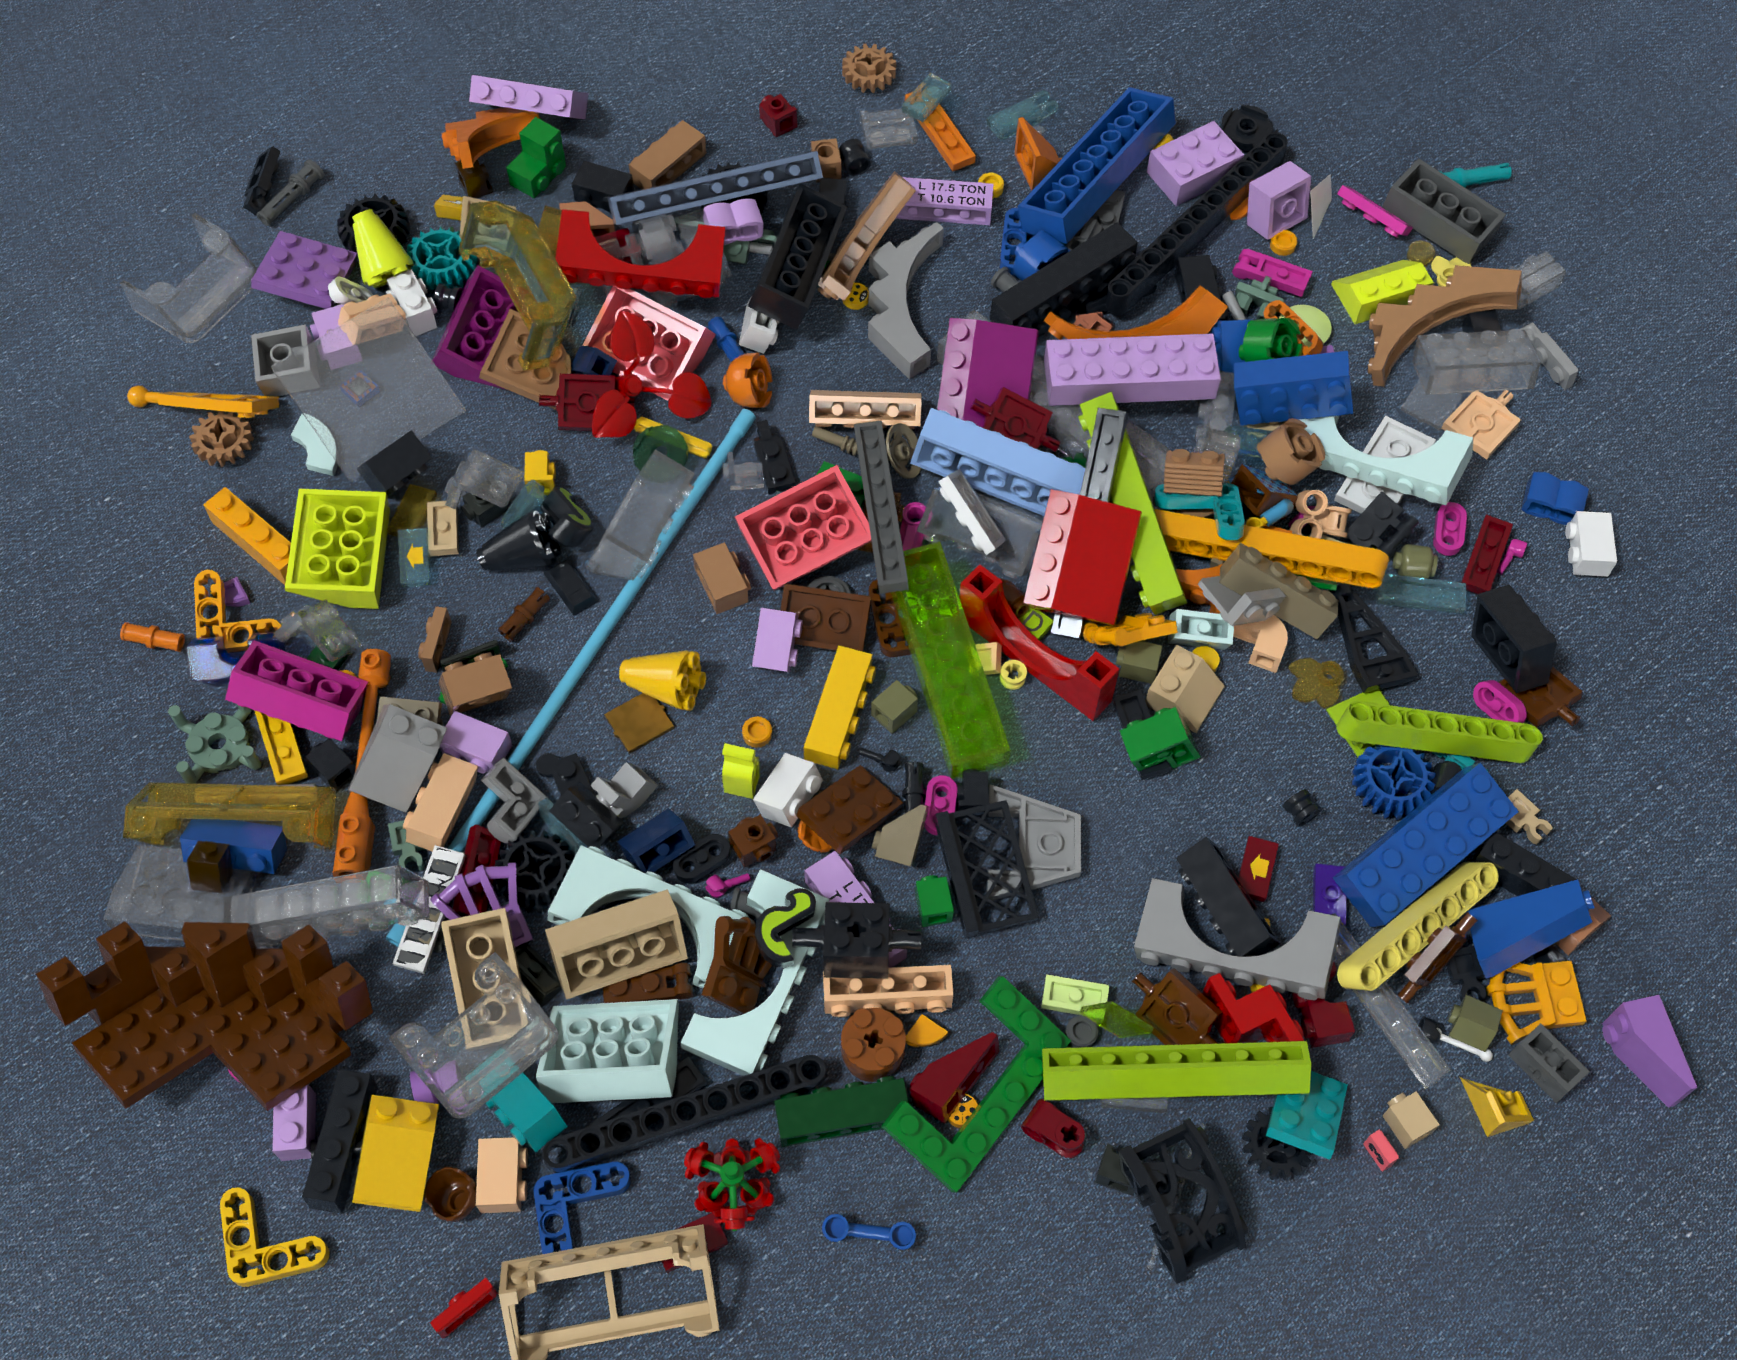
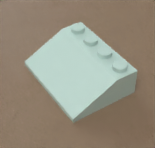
[536,999,679,1103]

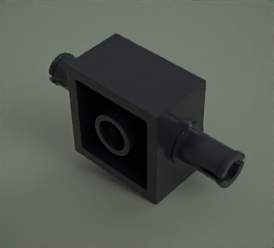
[792,902,921,979]

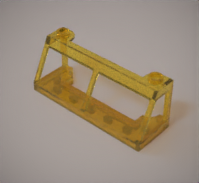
[123,782,336,849]

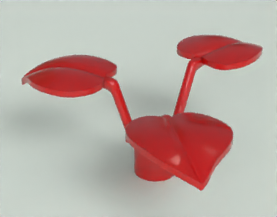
[592,311,712,438]

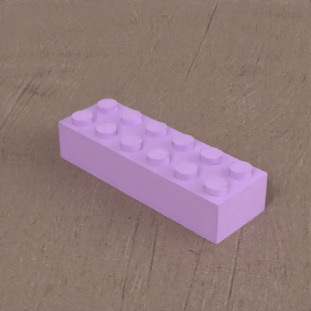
[1044,334,1221,406]

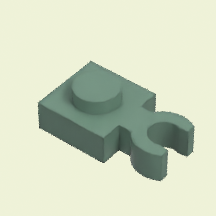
[388,820,425,874]

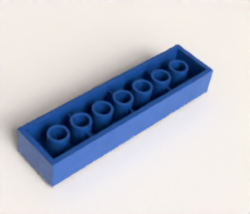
[1018,87,1176,244]

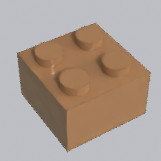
[438,652,512,716]

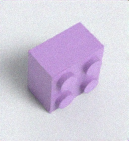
[1247,161,1311,240]

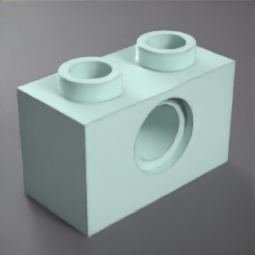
[1167,609,1234,650]

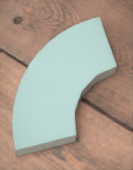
[291,413,338,476]

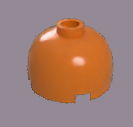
[723,352,772,408]

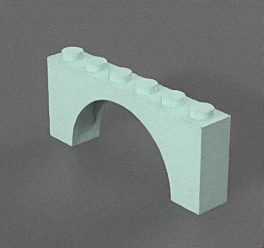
[1300,416,1473,505]
[547,845,749,989]
[681,869,830,1076]

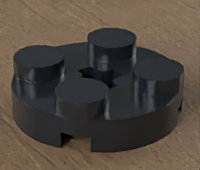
[1220,105,1273,152]

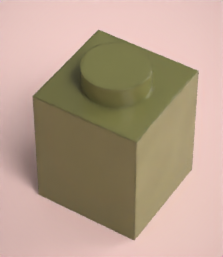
[1115,641,1162,684]
[871,680,918,734]
[1447,995,1503,1052]

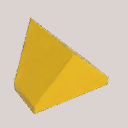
[1460,1077,1534,1137]

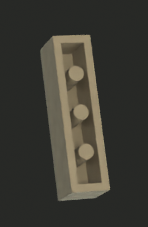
[1219,543,1338,639]

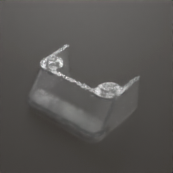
[120,213,257,343]

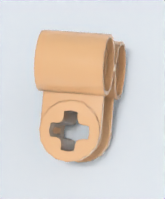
[1290,490,1352,539]

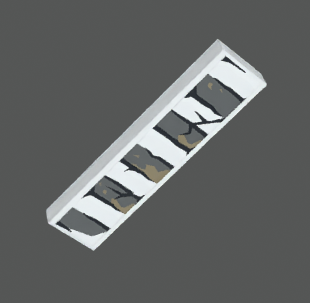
[393,845,466,974]

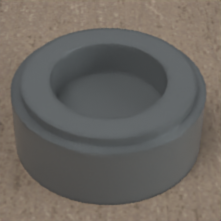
[1065,1016,1098,1048]

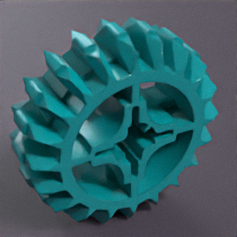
[407,226,478,292]

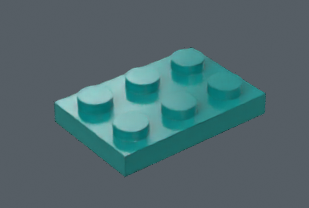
[1266,1071,1348,1160]

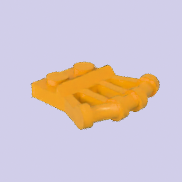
[1082,613,1178,646]
[1486,961,1587,1045]

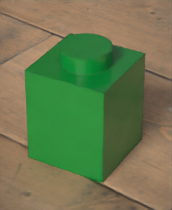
[915,875,954,927]

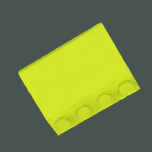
[285,489,390,609]

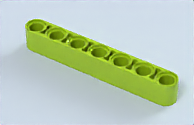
[1336,701,1543,763]

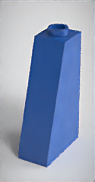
[1466,879,1595,979]

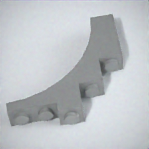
[868,222,944,380]

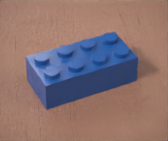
[1234,351,1354,425]

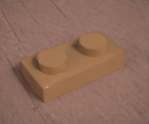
[418,606,452,673]

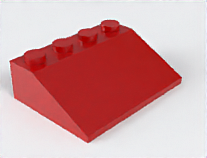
[1023,489,1142,626]

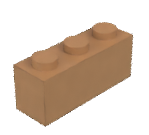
[629,120,707,190]

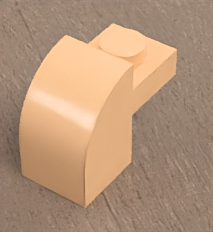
[1233,615,1288,673]

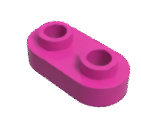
[1433,502,1467,556]
[1473,680,1527,723]
[924,775,957,836]

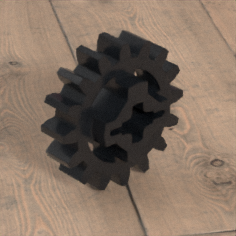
[1241,1107,1313,1180]

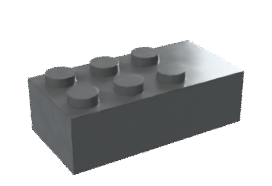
[1382,158,1506,264]

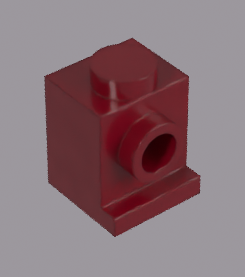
[759,94,797,137]

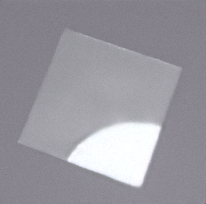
[271,297,466,483]

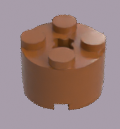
[841,1008,906,1082]

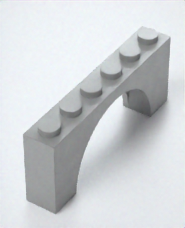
[1134,878,1340,1000]

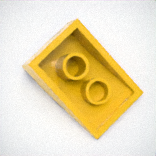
[352,1095,439,1212]

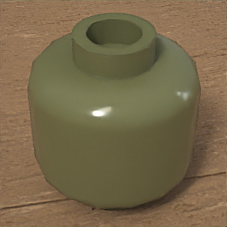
[1393,544,1438,583]

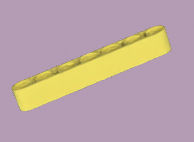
[1337,862,1498,991]

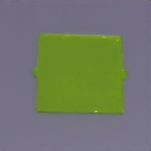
[1079,1001,1154,1038]

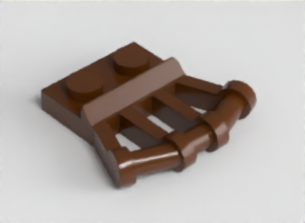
[701,916,772,1015]

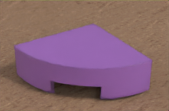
[210,577,250,607]

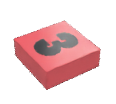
[1363,1129,1399,1172]

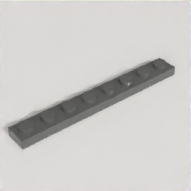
[854,421,909,594]

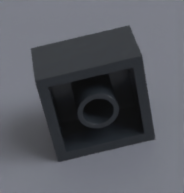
[356,430,432,496]

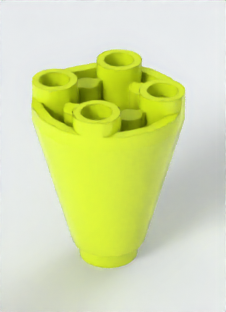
[352,209,414,288]

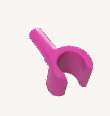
[1497,539,1527,575]
[705,873,750,898]

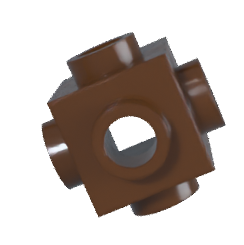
[728,814,778,868]

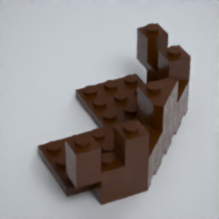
[36,921,373,1111]

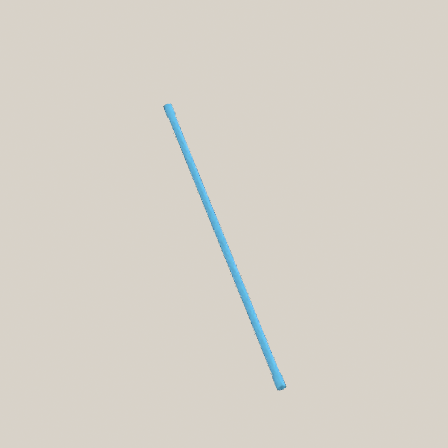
[385,409,756,947]

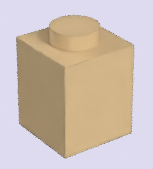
[1383,1091,1439,1149]

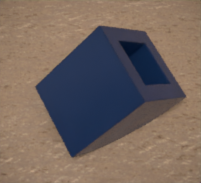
[571,345,617,375]

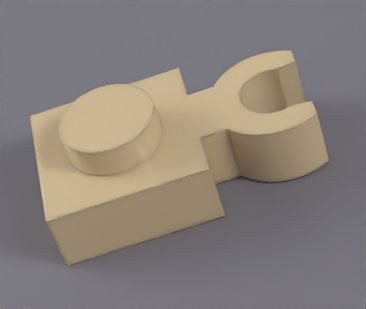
[1506,789,1553,845]

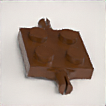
[1499,667,1583,728]
[1397,912,1478,1003]
[1132,968,1222,1045]

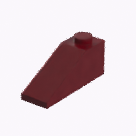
[910,1032,1000,1124]

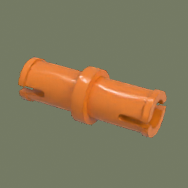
[120,622,185,652]

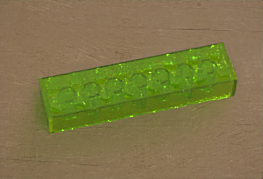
[891,541,1011,779]

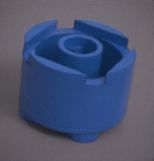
[1013,230,1070,281]

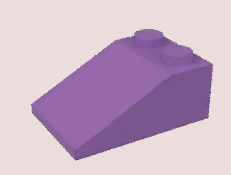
[1602,995,1697,1108]

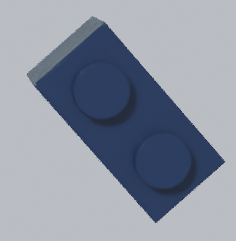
[617,808,695,873]

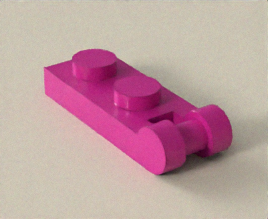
[1232,249,1313,297]

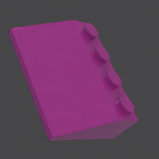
[430,265,549,390]
[937,318,1039,427]

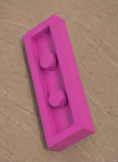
[1337,185,1413,237]

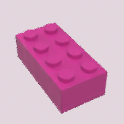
[225,640,368,741]

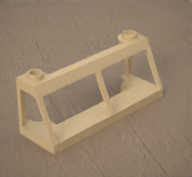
[499,1224,720,1360]

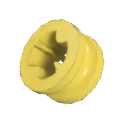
[999,660,1027,690]

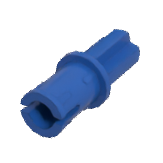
[707,317,744,362]

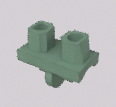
[1235,276,1284,319]

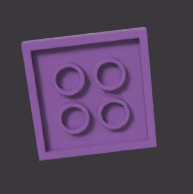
[251,231,358,309]

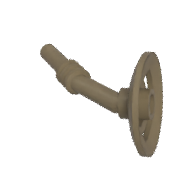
[812,423,921,479]

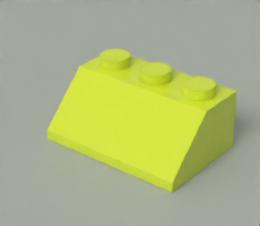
[1331,260,1434,324]

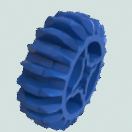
[1352,744,1436,820]

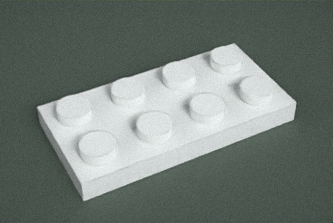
[1334,416,1436,514]

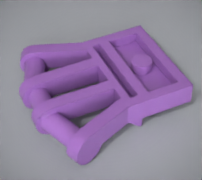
[430,863,533,947]

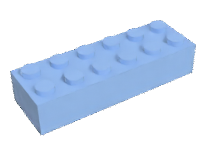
[910,408,1085,516]

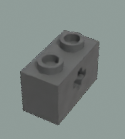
[1508,1023,1590,1103]

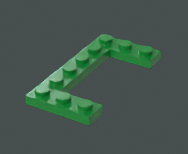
[881,976,1071,1193]

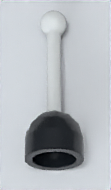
[1414,1016,1493,1062]

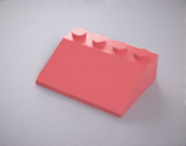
[582,286,716,401]
[735,465,871,591]

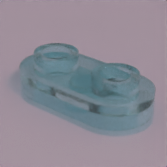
[501,480,545,528]

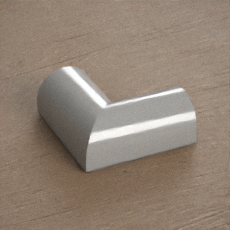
[481,757,548,843]

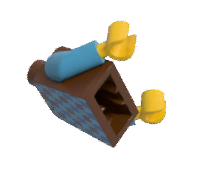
[1223,464,1298,528]

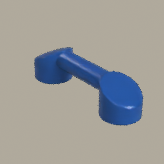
[822,1214,916,1250]

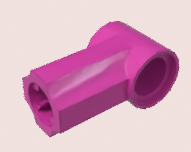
[900,502,928,564]

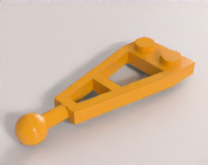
[127,385,279,418]

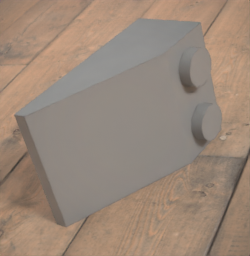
[348,704,447,813]

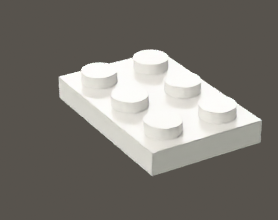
[939,469,1006,555]

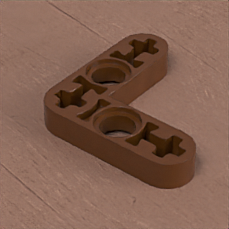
[868,580,963,657]

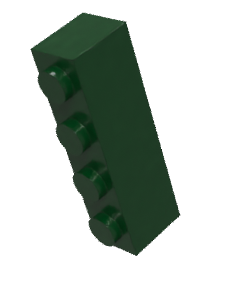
[774,1076,909,1147]

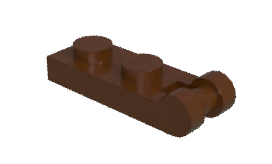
[603,963,693,1003]

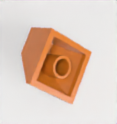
[1014,117,1062,191]

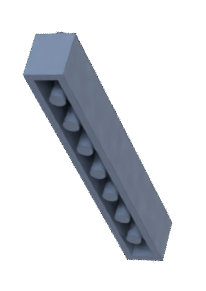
[607,151,823,225]

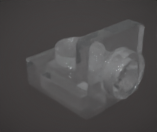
[723,452,764,490]

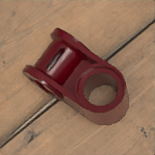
[1020,1099,1085,1158]

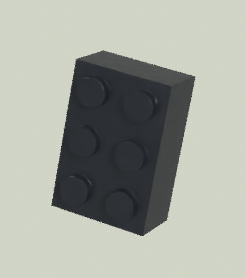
[1471,585,1557,694]

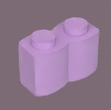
[703,199,764,245]

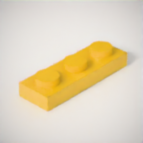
[254,710,308,785]

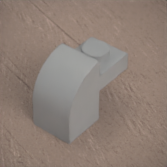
[590,762,658,818]

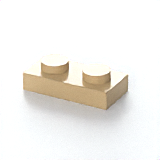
[427,500,459,557]

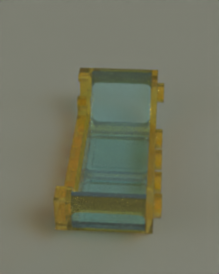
[458,201,577,371]

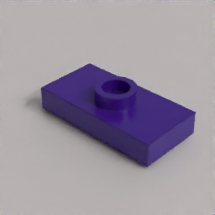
[1313,864,1346,928]

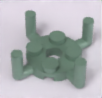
[168,704,261,785]

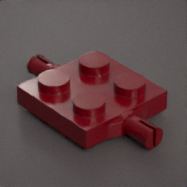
[539,373,634,431]
[970,387,1060,452]

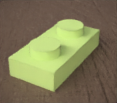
[1041,974,1109,1019]

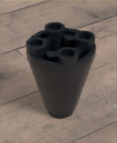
[476,510,562,571]

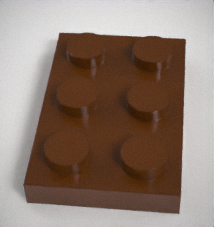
[780,584,872,652]
[796,765,903,855]

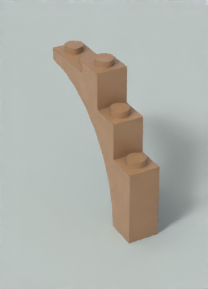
[817,171,916,300]
[1368,265,1522,387]

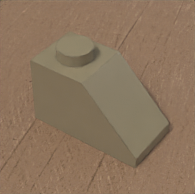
[872,805,929,867]

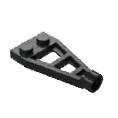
[1330,583,1418,693]

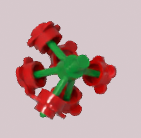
[684,1138,780,1231]

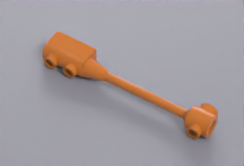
[332,649,391,884]

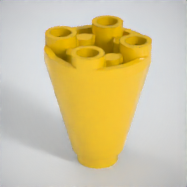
[619,650,706,711]

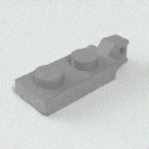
[1517,322,1578,390]

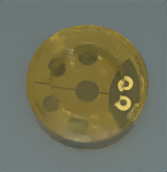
[1407,240,1435,267]

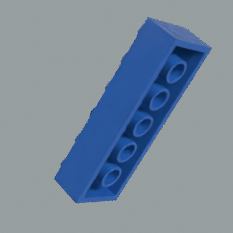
[1333,762,1519,927]

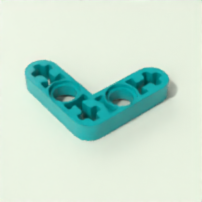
[1154,483,1245,540]

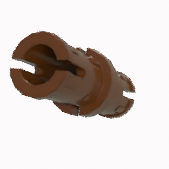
[498,587,550,642]

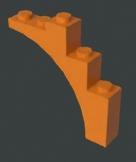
[1044,286,1228,340]

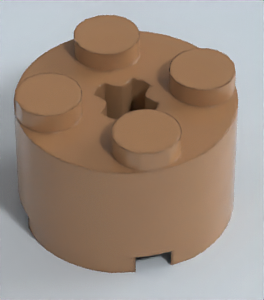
[1257,418,1325,485]

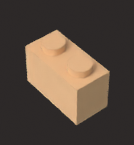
[476,1137,528,1213]

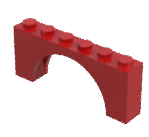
[555,209,725,298]
[957,564,1120,721]

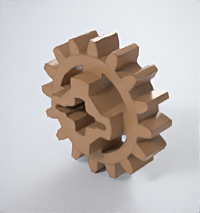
[842,44,896,93]
[189,411,254,467]

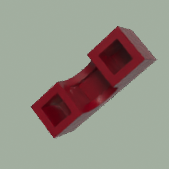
[1292,960,1355,1048]

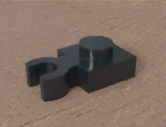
[1446,946,1486,1002]

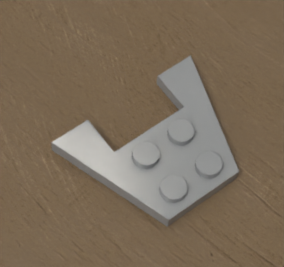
[987,784,1081,901]

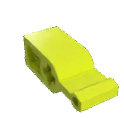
[722,743,760,799]

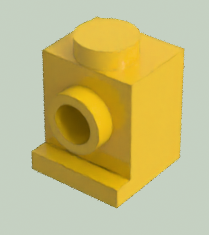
[524,450,556,496]

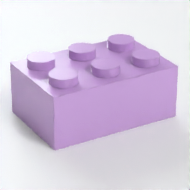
[1147,121,1244,206]

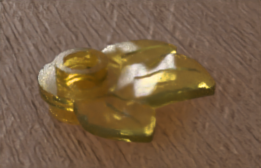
[1288,658,1344,709]

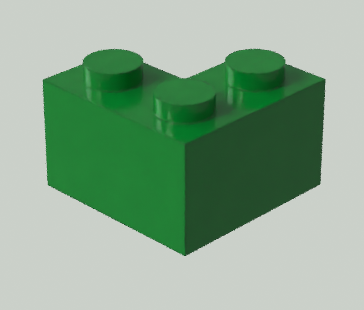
[506,117,566,198]
[1120,707,1201,771]

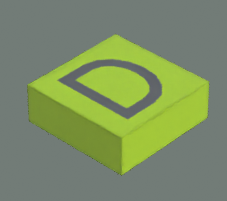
[1019,607,1053,641]

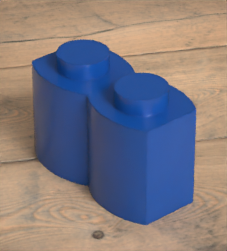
[1521,472,1589,525]

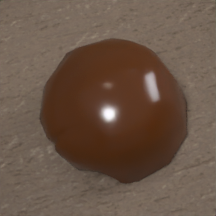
[423,1166,477,1222]

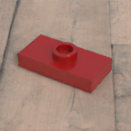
[429,1278,498,1338]

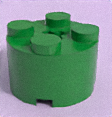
[1239,318,1302,362]

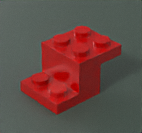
[1202,973,1304,1043]

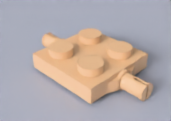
[1441,389,1521,460]

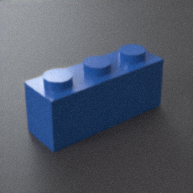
[180,815,287,874]

